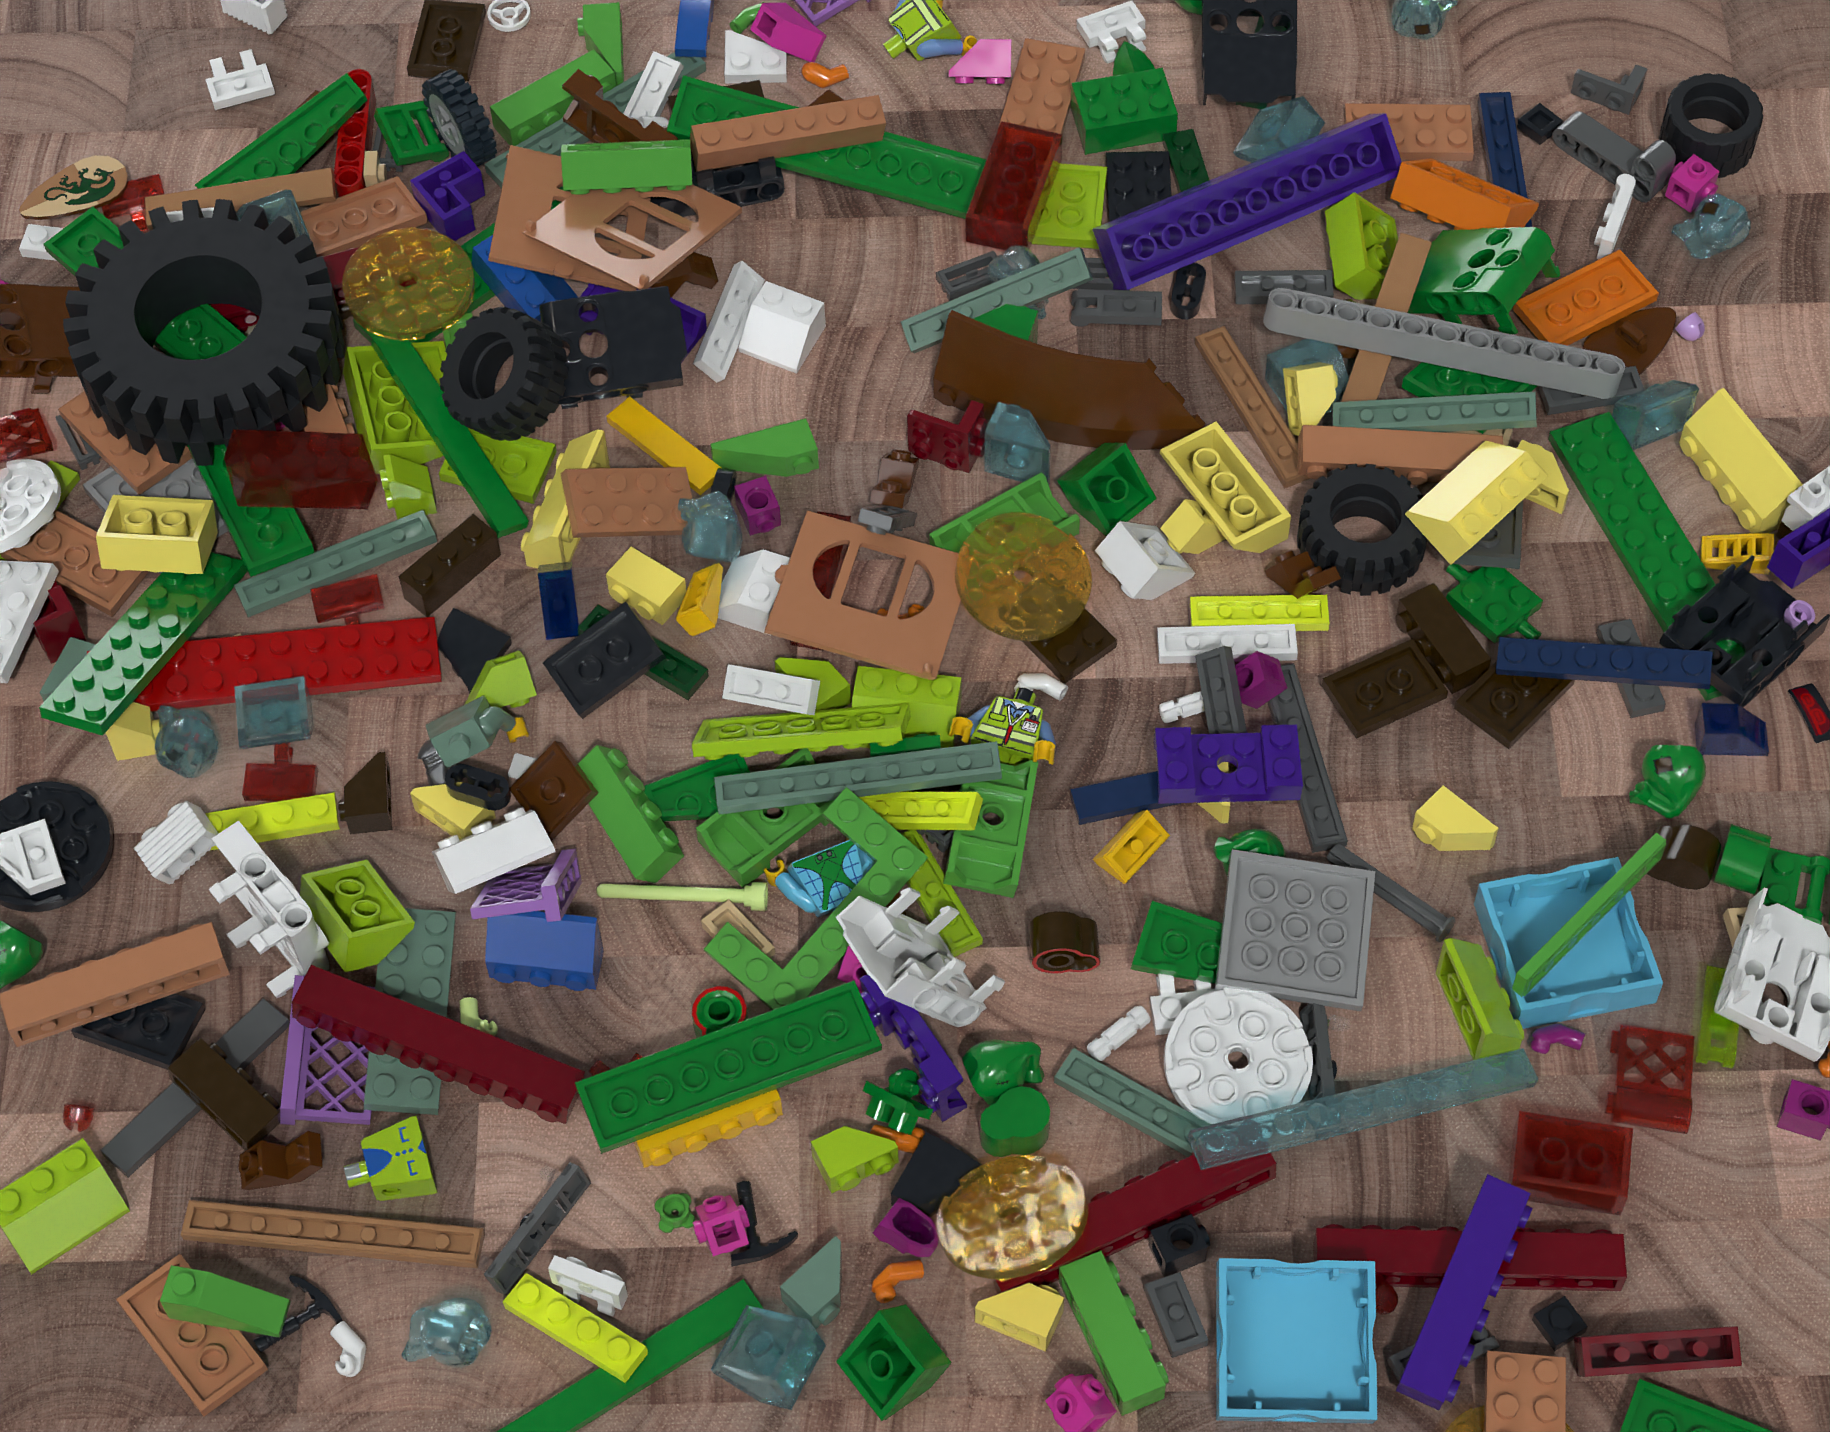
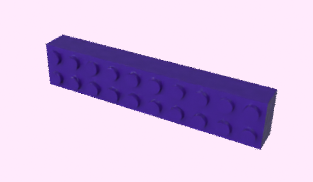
[1093,113,1402,290]

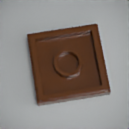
[510,741,599,841]

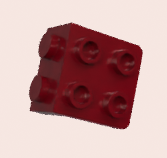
[907,400,988,473]

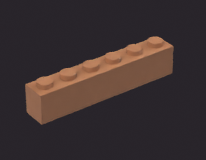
[690,95,886,171]
[1298,425,1503,485]
[0,922,230,1047]

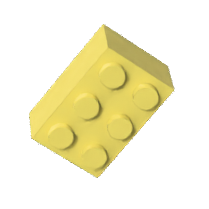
[96,495,218,574]

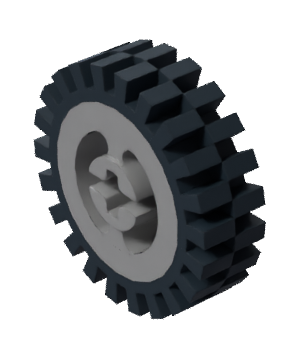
[422,69,497,167]

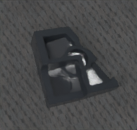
[437,608,512,694]
[891,1132,990,1218]

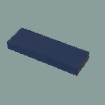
[1070,771,1181,825]

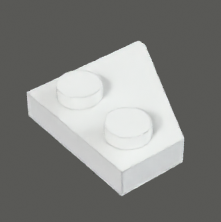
[724,30,787,84]
[0,819,66,895]

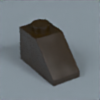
[338,752,393,834]

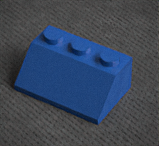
[471,235,578,322]
[485,911,604,991]

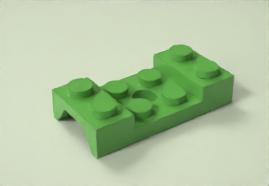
[929,472,1080,596]
[696,748,834,888]
[943,760,1038,898]

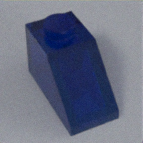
[538,562,579,640]
[1694,703,1769,756]

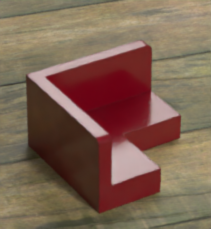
[32,581,87,664]

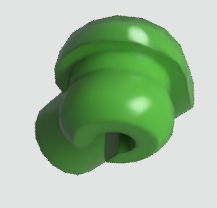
[730,2,765,34]

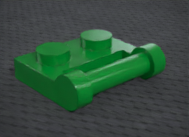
[374,101,449,166]
[1758,848,1830,925]

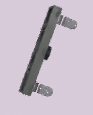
[1300,1003,1363,1141]
[476,1162,591,1295]

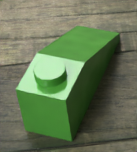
[577,2,624,86]
[710,418,819,477]
[160,1265,290,1338]

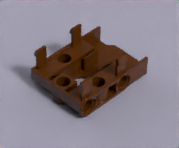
[0,284,80,394]

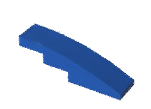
[675,0,715,57]

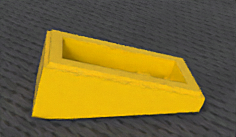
[1700,533,1774,575]
[676,563,723,636]

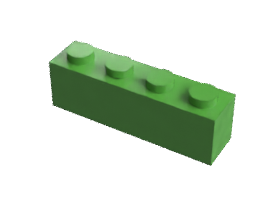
[490,49,616,146]
[561,139,692,195]
[578,745,685,883]
[1058,1251,1169,1416]

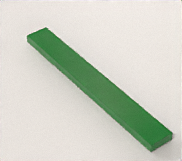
[371,328,529,538]
[497,1279,765,1432]

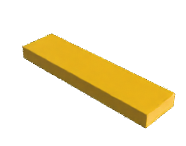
[606,396,721,496]

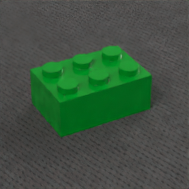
[1071,68,1178,155]

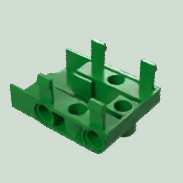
[1408,227,1560,334]

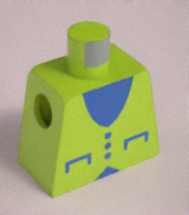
[344,1116,437,1201]

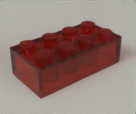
[965,121,1063,255]
[224,429,378,510]

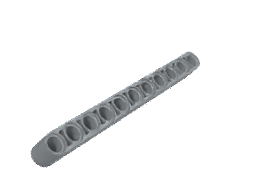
[1263,288,1625,399]

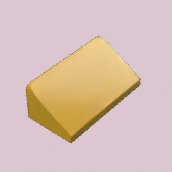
[1093,810,1170,884]

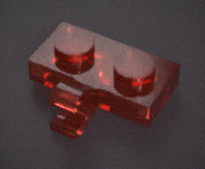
[102,174,165,232]
[310,574,385,625]
[242,739,318,802]

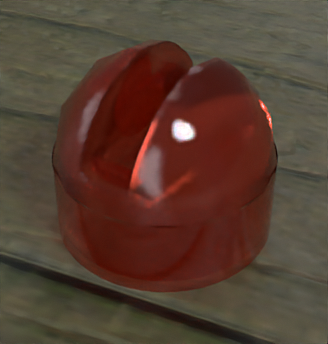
[63,1104,94,1132]
[1376,1280,1398,1315]

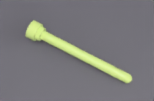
[596,882,768,911]

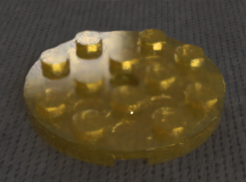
[342,227,475,340]
[955,512,1092,641]
[936,1155,1088,1281]

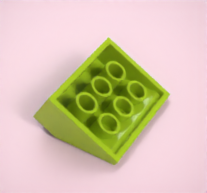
[343,341,447,475]

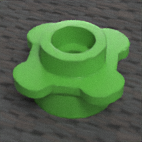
[655,1193,696,1233]

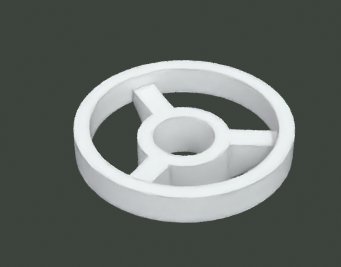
[487,0,531,32]

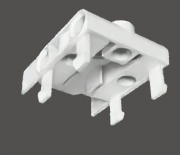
[209,821,329,998]
[836,887,1005,1027]
[1714,887,1830,1062]

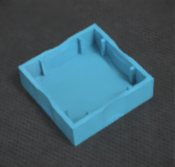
[1474,857,1663,1029]
[1216,1258,1377,1424]

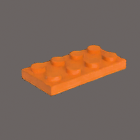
[1513,249,1659,346]

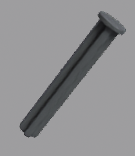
[1327,844,1456,942]

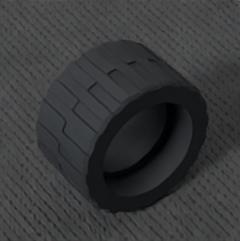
[1659,73,1763,178]

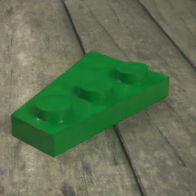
[644,754,767,822]

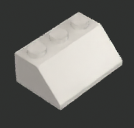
[432,807,556,894]

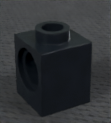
[1148,1214,1210,1277]

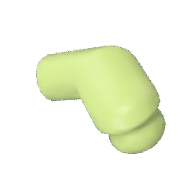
[460,997,498,1036]

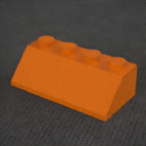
[1390,158,1539,230]

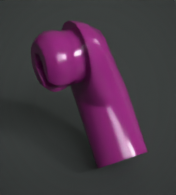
[1530,1024,1586,1054]

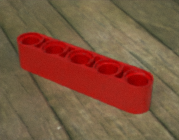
[334,69,376,198]

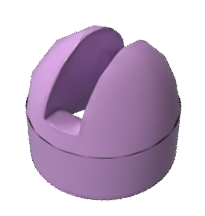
[1675,312,1705,341]
[1784,600,1815,629]

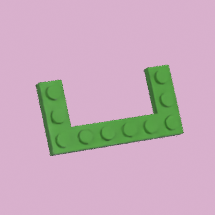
[703,787,928,1010]

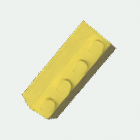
[1679,388,1803,533]
[1160,421,1291,553]
[521,429,610,576]
[1405,441,1548,565]

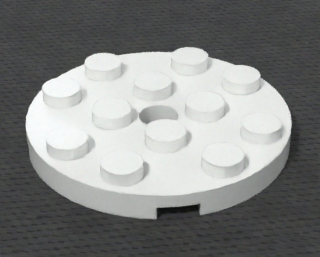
[0,459,61,553]
[1163,987,1313,1133]

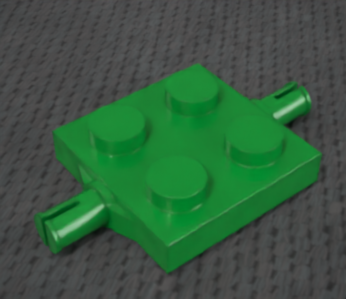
[1446,564,1543,644]

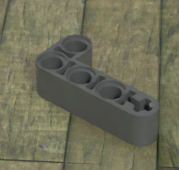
[1553,111,1676,203]

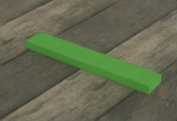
[1512,832,1667,997]

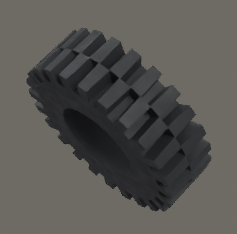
[63,199,345,466]

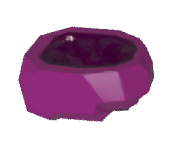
[873,1198,939,1257]

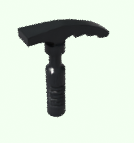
[731,1181,798,1267]
[253,1275,343,1353]

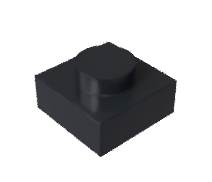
[1517,103,1563,145]
[1532,1296,1588,1351]

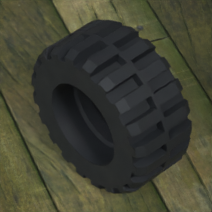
[440,307,568,441]
[1297,464,1428,596]

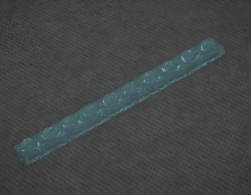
[1187,1048,1539,1170]

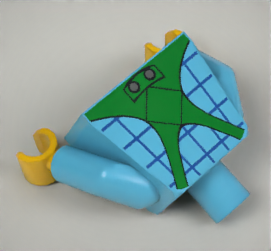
[764,837,876,917]

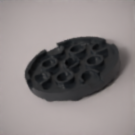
[0,781,113,912]

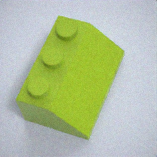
[1325,192,1398,300]
[852,666,962,749]
[300,860,415,972]
[1436,938,1524,1067]
[0,1138,130,1275]

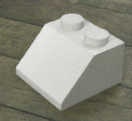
[738,281,826,374]
[1095,521,1196,600]
[718,549,790,635]

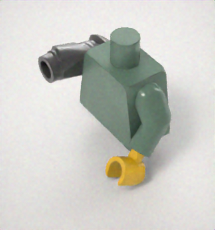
[417,695,529,786]

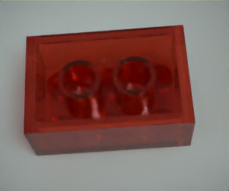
[1508,1111,1633,1216]

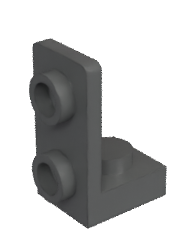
[1571,65,1647,115]

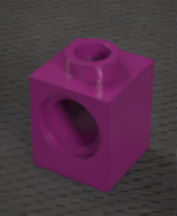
[734,476,781,536]
[1235,651,1287,709]
[1776,1079,1830,1141]

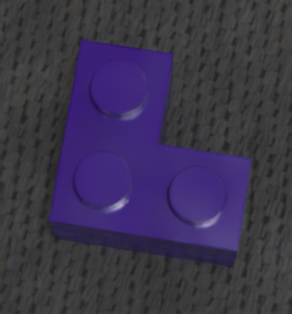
[410,151,485,245]

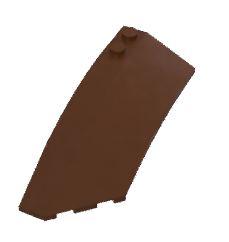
[933,310,1205,450]

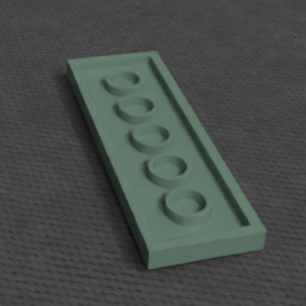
[364,908,456,1115]

